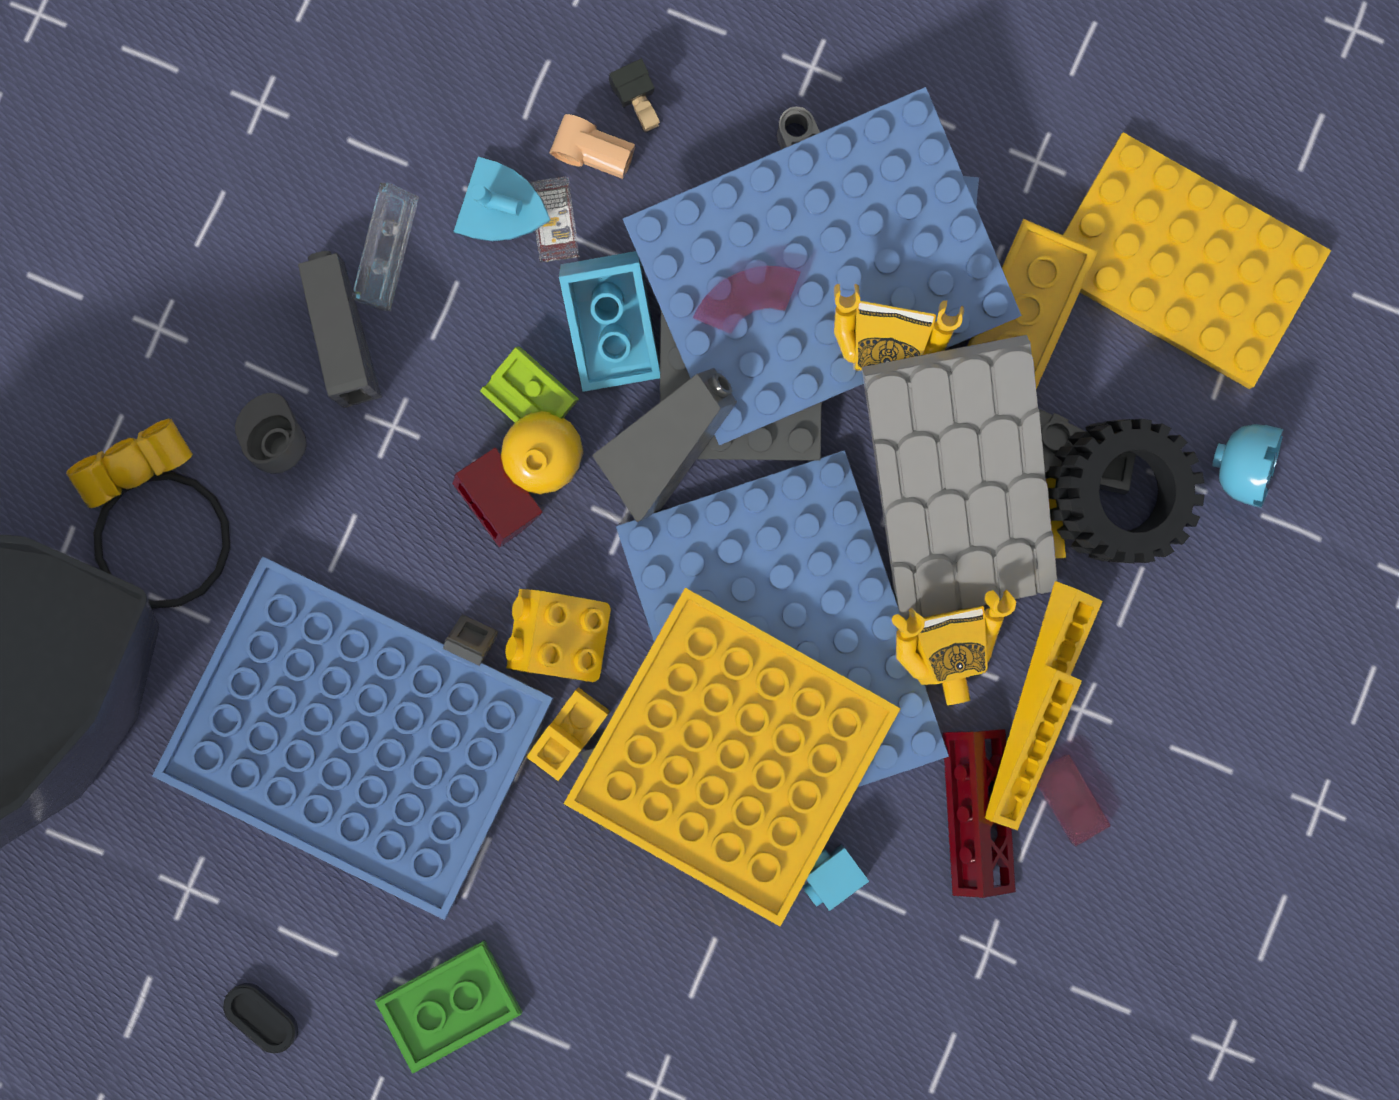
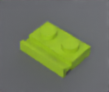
[480,346,579,422]

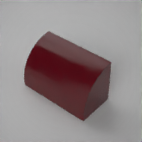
[452,448,543,548]

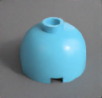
[1212,424,1283,508]

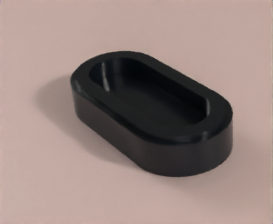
[223,983,298,1053]

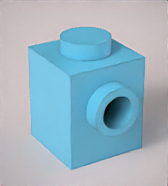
[802,844,869,911]

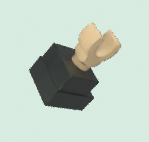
[609,58,660,132]

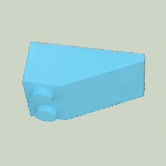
[559,251,660,392]

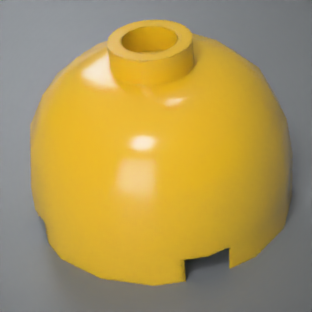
[501,411,583,494]

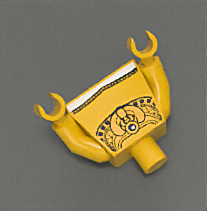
[834,284,964,371]
[892,590,1016,705]

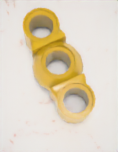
[66,419,193,508]

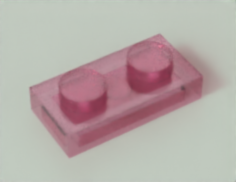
[1037,754,1110,846]

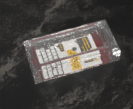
[529,176,580,263]

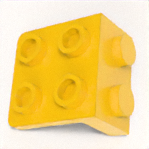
[505,589,611,682]

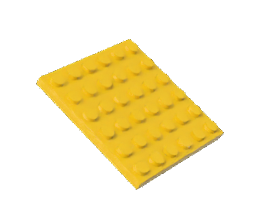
[563,588,901,926]

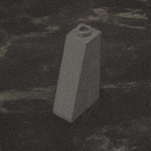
[298,251,382,408]
[592,368,737,522]

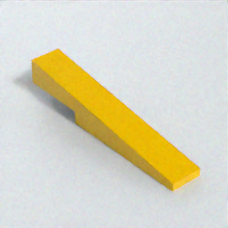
[985,581,1103,830]

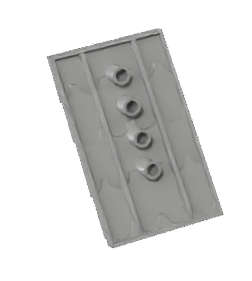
[861,335,1057,620]

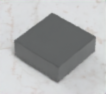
[443,614,498,666]

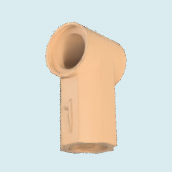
[549,114,635,179]

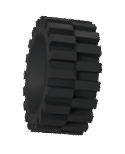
[1047,419,1205,564]

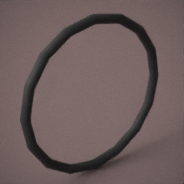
[93,472,231,609]

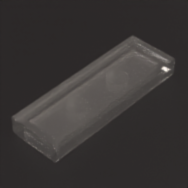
[351,183,419,311]

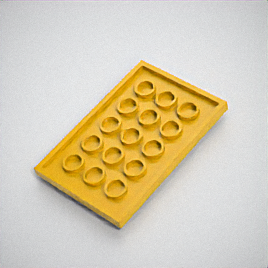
[1063,132,1331,389]

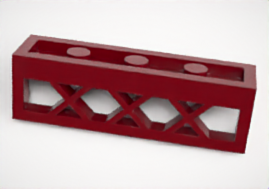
[943,729,1016,898]

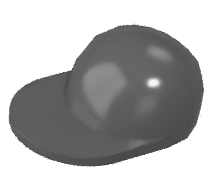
[235,393,307,474]

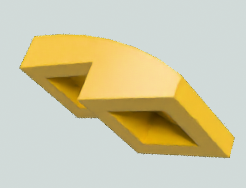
[526,687,611,781]

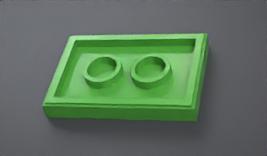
[374,940,522,1074]

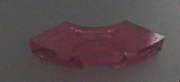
[693,266,801,334]

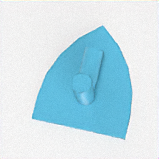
[454,157,551,241]

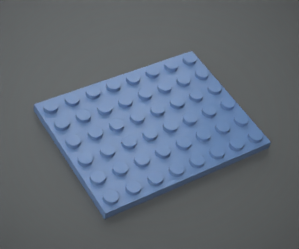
[623,87,1022,445]
[616,450,949,787]
[152,556,554,920]

